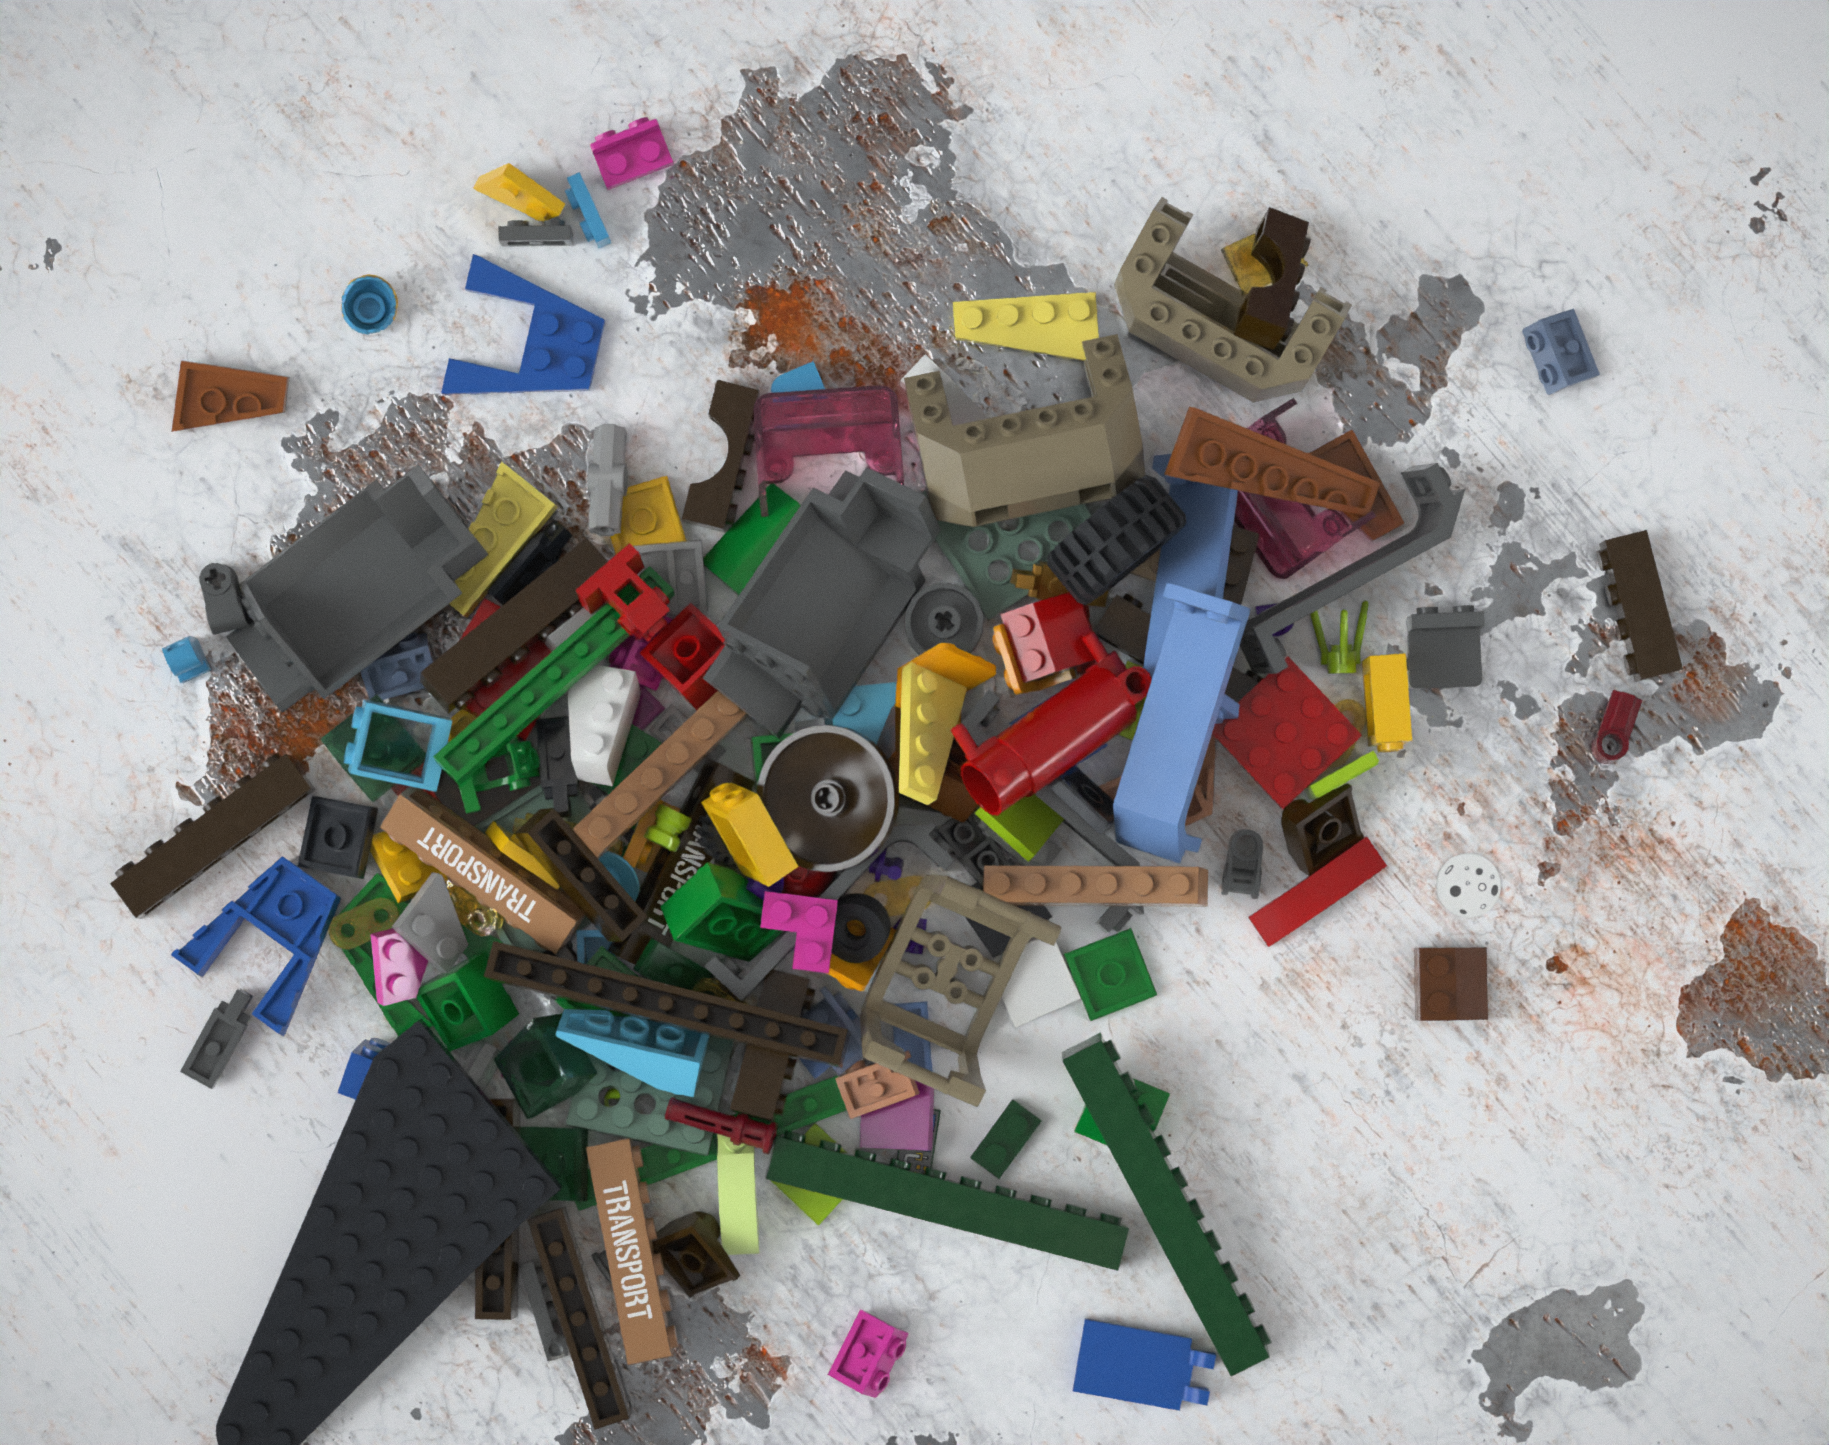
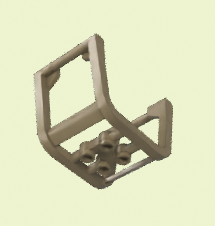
[860,875,1062,1107]

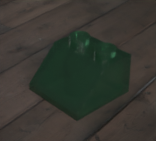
[320,694,426,803]
[493,1013,597,1119]

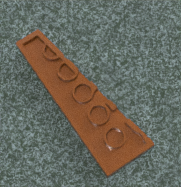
[1164,407,1381,517]

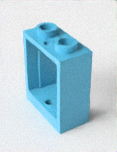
[343,699,452,792]

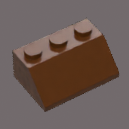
[876,704,979,823]

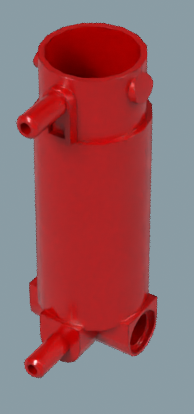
[951,631,1152,815]

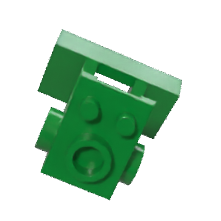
[447,736,540,815]

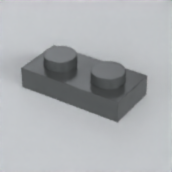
[498,220,573,247]

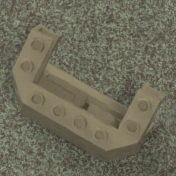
[1114,197,1352,403]
[904,334,1146,527]

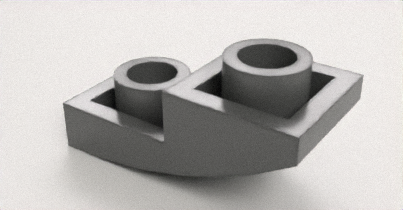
[936,815,1011,887]

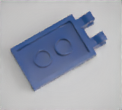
[1072,1318,1216,1411]

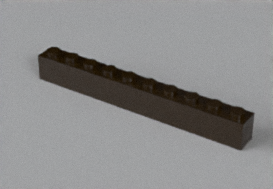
[484,941,851,1068]

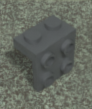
[1407,605,1485,689]

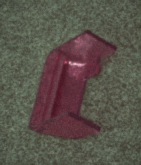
[753,385,904,517]
[1234,398,1376,579]

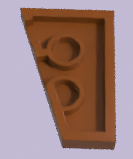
[171,360,290,432]
[1308,429,1405,542]

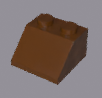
[1414,947,1488,1021]

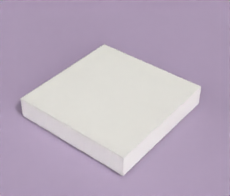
[991,939,1081,1028]

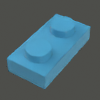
[564,172,611,248]

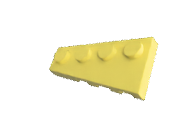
[953,292,1099,361]
[449,461,558,618]
[899,662,967,805]

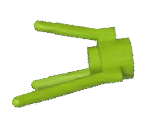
[1310,600,1369,674]

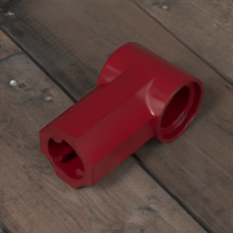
[1591,690,1643,764]

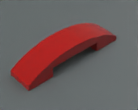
[1248,836,1387,947]

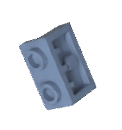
[1522,309,1600,395]
[360,632,434,702]
[802,986,863,1076]

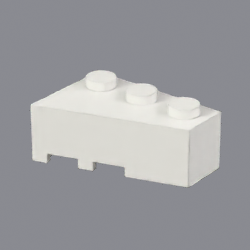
[568,665,641,786]

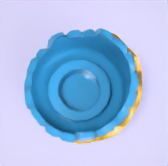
[341,274,398,335]

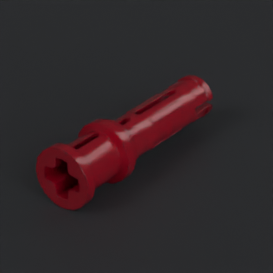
[665,1097,778,1155]

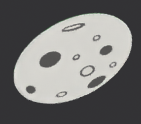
[1436,853,1501,918]

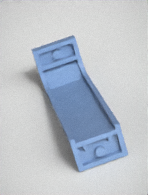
[1143,454,1240,724]
[1113,583,1251,864]

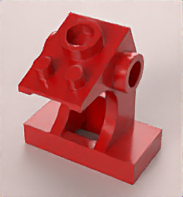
[576,543,670,642]

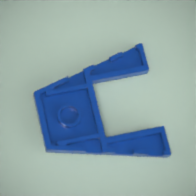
[441,254,606,396]
[171,856,341,1037]

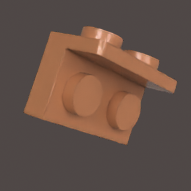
[835,1050,919,1119]

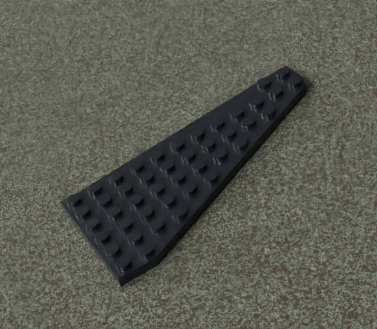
[216,1018,563,1445]

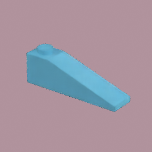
[556,1009,710,1097]

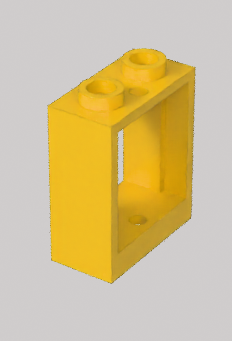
[1362,653,1412,753]
[701,783,799,887]

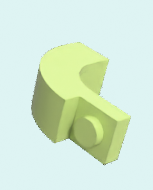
[717,1134,759,1255]

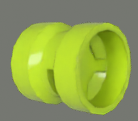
[644,804,692,852]

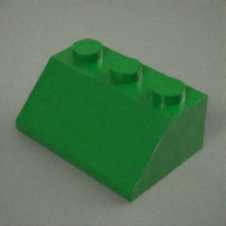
[703,482,801,596]

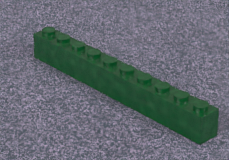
[1062,1032,1272,1377]
[765,1130,1129,1271]

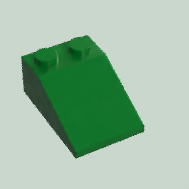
[660,862,783,962]

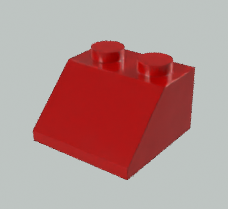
[1000,592,1095,683]
[639,603,725,711]

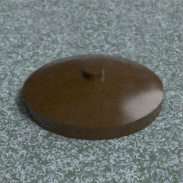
[757,725,899,872]

